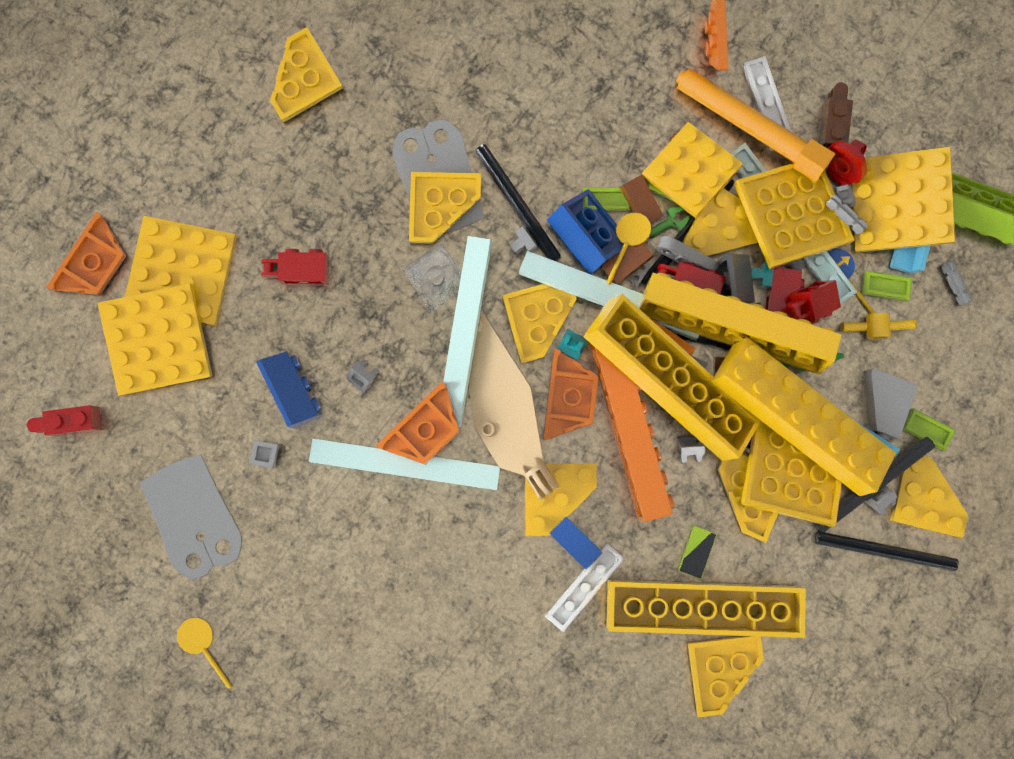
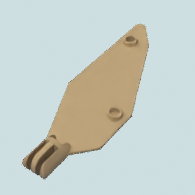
[468,310,560,500]

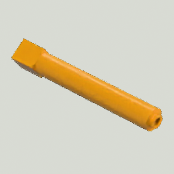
[676,68,835,182]

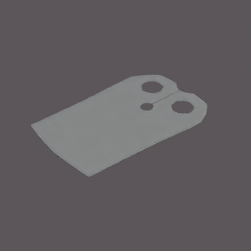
[392,119,484,233]
[140,454,241,580]

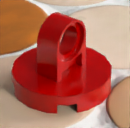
[827,139,867,186]

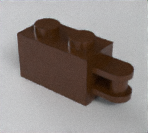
[818,82,853,148]

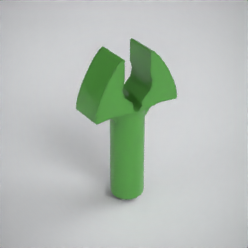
[649,207,689,238]

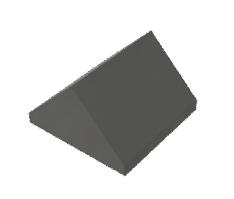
[717,253,755,304]

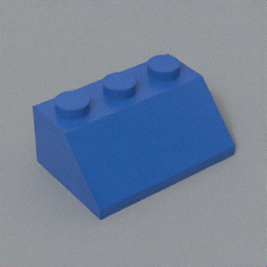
[547,189,624,274]
[256,351,322,429]

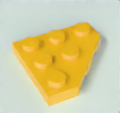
[270,27,343,123]
[409,172,481,244]
[682,188,758,256]
[502,284,577,364]
[717,454,778,543]
[890,456,968,538]
[525,463,597,536]
[688,636,764,717]

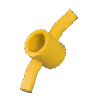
[840,313,917,339]

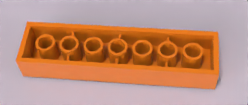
[588,341,675,522]

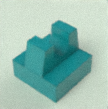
[751,262,774,290]
[557,329,588,361]

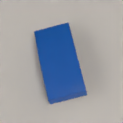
[549,517,603,570]

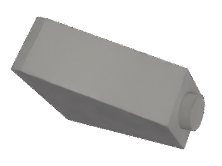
[864,368,918,442]

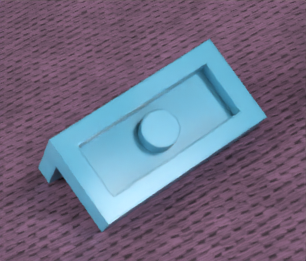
[889,246,930,274]

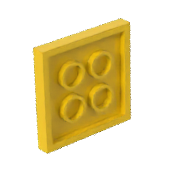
[642,122,743,218]

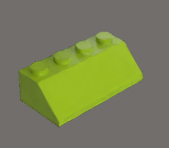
[952,172,1014,244]

